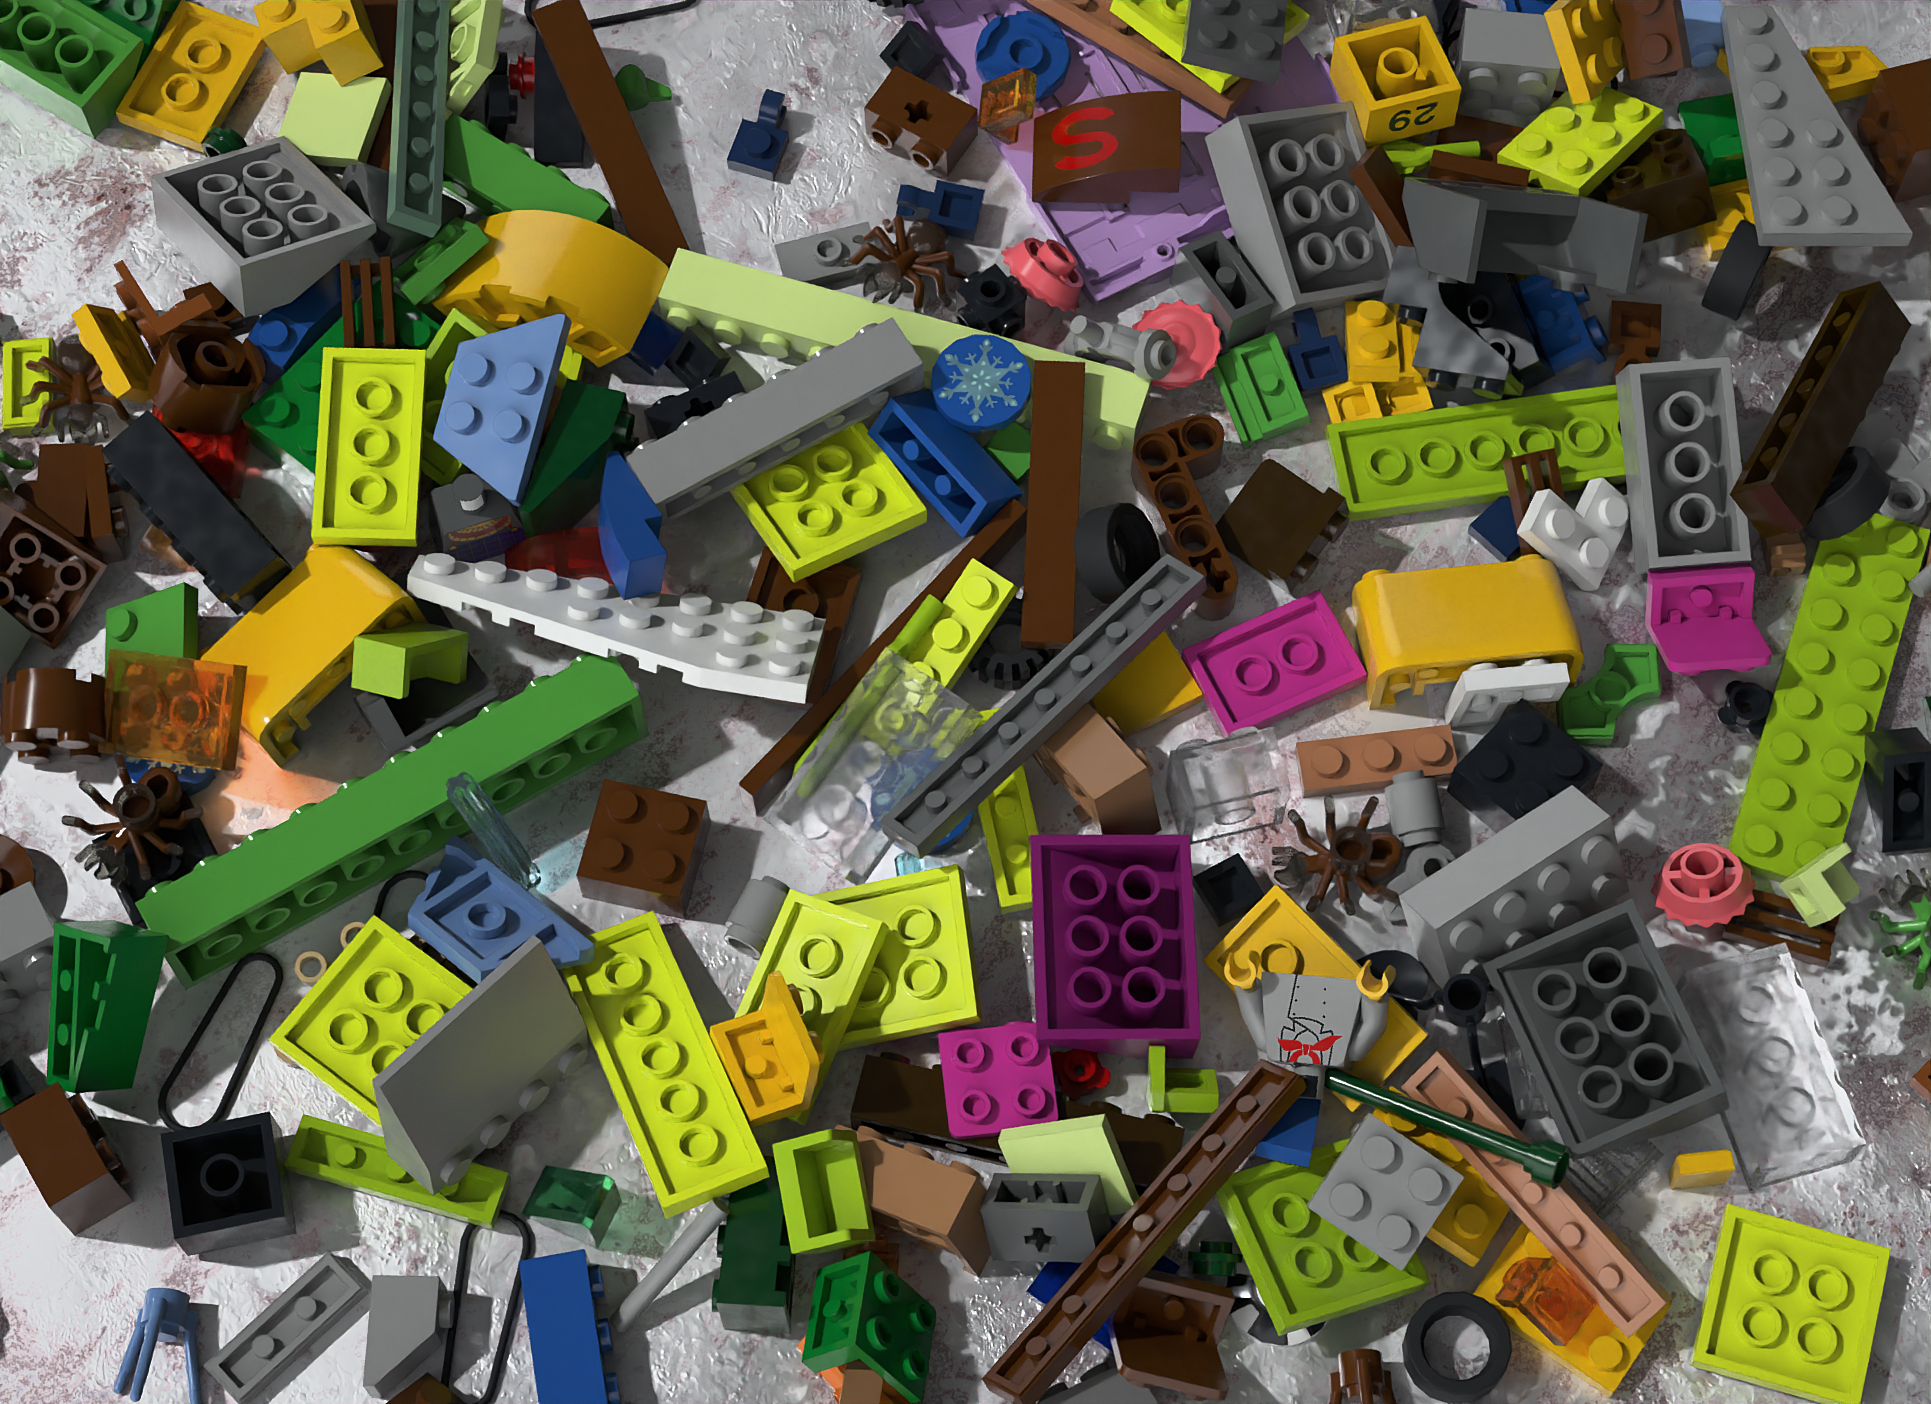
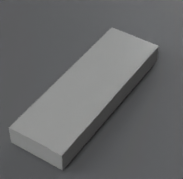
[203,1250,368,1404]

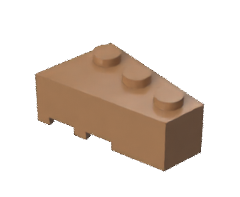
[1032,699,1162,835]
[835,1124,991,1277]

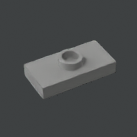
[774,221,882,286]

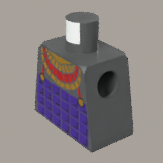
[429,474,529,563]

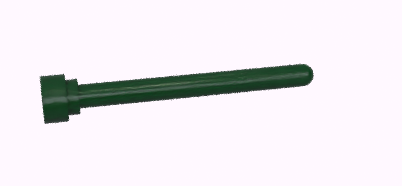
[1324,1068,1571,1189]

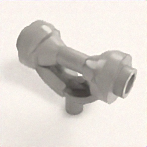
[1063,315,1176,380]

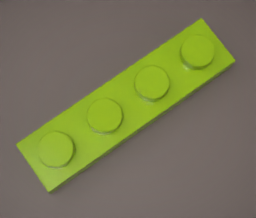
[284,1114,511,1230]

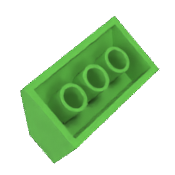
[0,0,144,139]

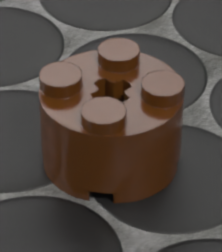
[148,319,266,435]
[0,667,110,765]

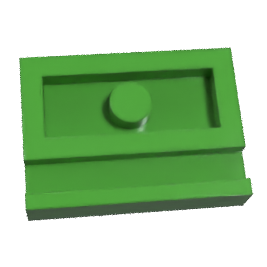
[1212,331,1312,450]

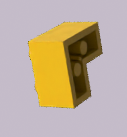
[253,0,384,86]

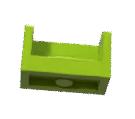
[351,621,469,699]
[772,1129,876,1255]

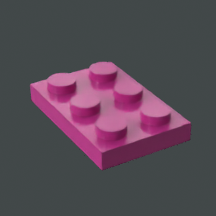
[1181,589,1367,743]

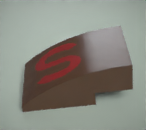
[1032,91,1181,204]

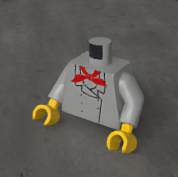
[1224,950,1396,1100]

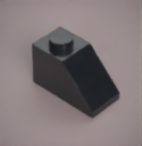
[1864,727,1931,853]

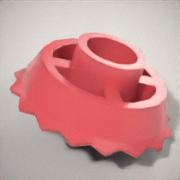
[1001,238,1084,313]
[1132,299,1223,391]
[1650,843,1757,928]

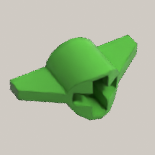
[614,64,672,111]

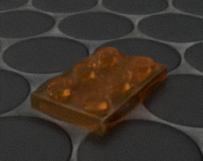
[98,648,247,771]

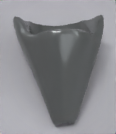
[341,162,466,259]

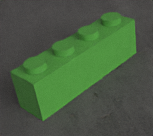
[443,113,615,230]

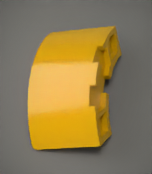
[432,210,669,368]

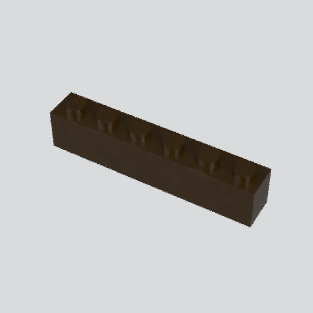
[1730,281,1912,538]
[850,1052,1185,1198]

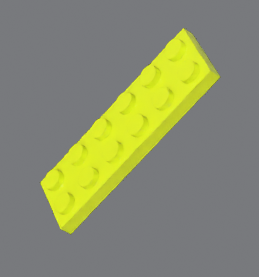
[561,910,770,1219]

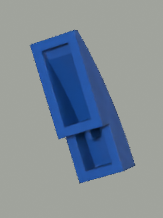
[598,450,667,600]

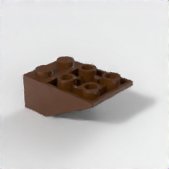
[0,484,109,650]

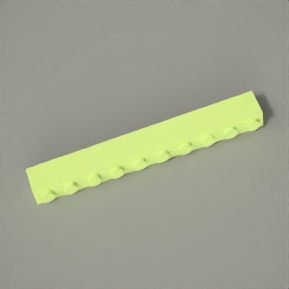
[658,248,1152,451]

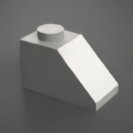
[363,1275,455,1398]

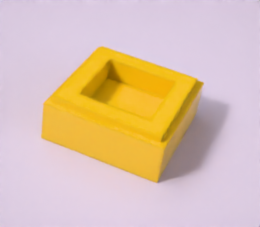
[1668,1149,1735,1190]

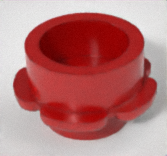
[509,52,534,100]

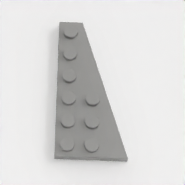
[1720,6,1913,246]

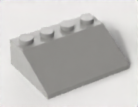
[1204,101,1396,322]
[151,136,376,318]
[372,935,589,1195]

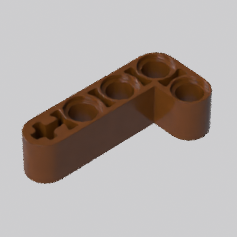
[1131,414,1238,621]

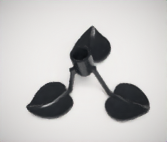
[1356,950,1529,1132]

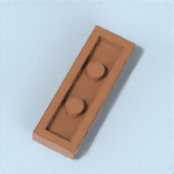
[1295,724,1458,798]

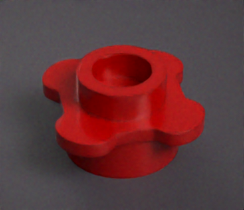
[1051,1049,1111,1101]

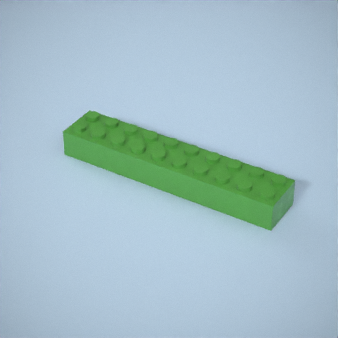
[135,652,649,990]

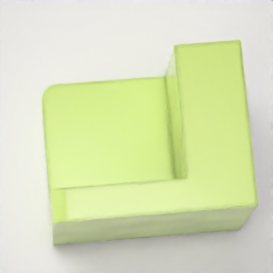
[1779,842,1860,928]

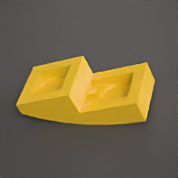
[1321,376,1435,424]

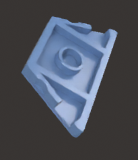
[433,314,572,507]
[408,834,595,984]

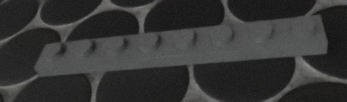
[880,553,1207,859]

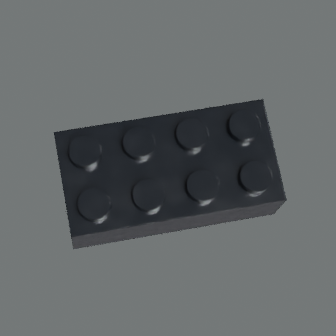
[101,410,294,615]

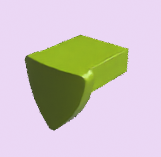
[1146,1045,1219,1113]

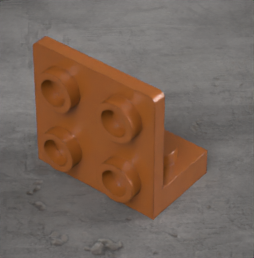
[113,260,218,363]

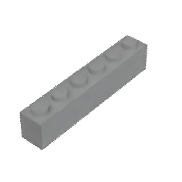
[626,317,924,526]

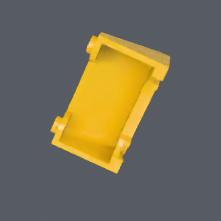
[194,544,428,769]
[1351,554,1584,710]

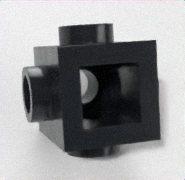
[954,263,1027,338]

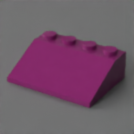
[1029,835,1201,1059]

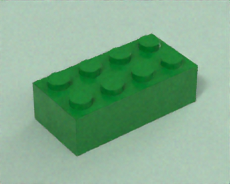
[241,280,441,492]

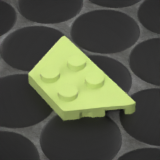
[445,0,505,121]

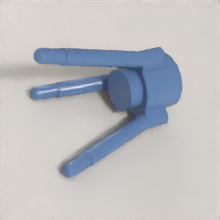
[113,1288,201,1404]

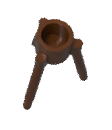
[1329,1349,1397,1404]

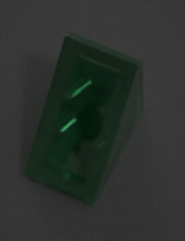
[521,1165,622,1250]

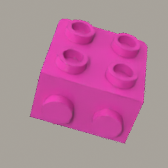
[1645,563,1772,676]
[938,1021,1058,1140]

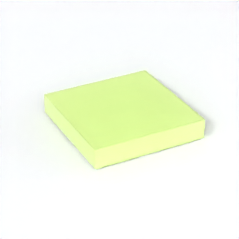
[277,72,393,167]
[998,1114,1139,1215]

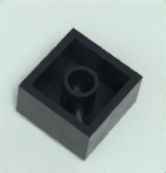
[1446,698,1603,833]
[160,1111,297,1256]

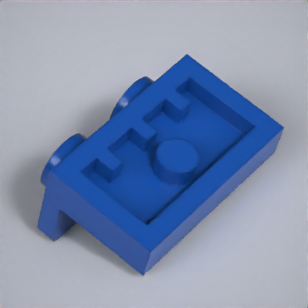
[1519,275,1608,373]

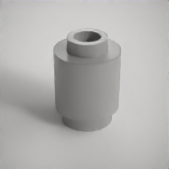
[1384,770,1446,850]
[724,876,790,959]

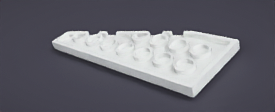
[406,553,826,704]

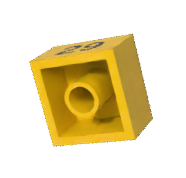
[1329,15,1462,148]

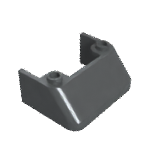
[1402,177,1648,295]

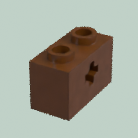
[864,65,978,177]

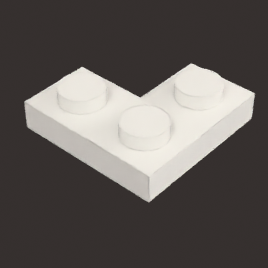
[1517,478,1630,591]
[1443,658,1570,728]

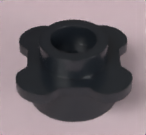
[1717,680,1774,736]

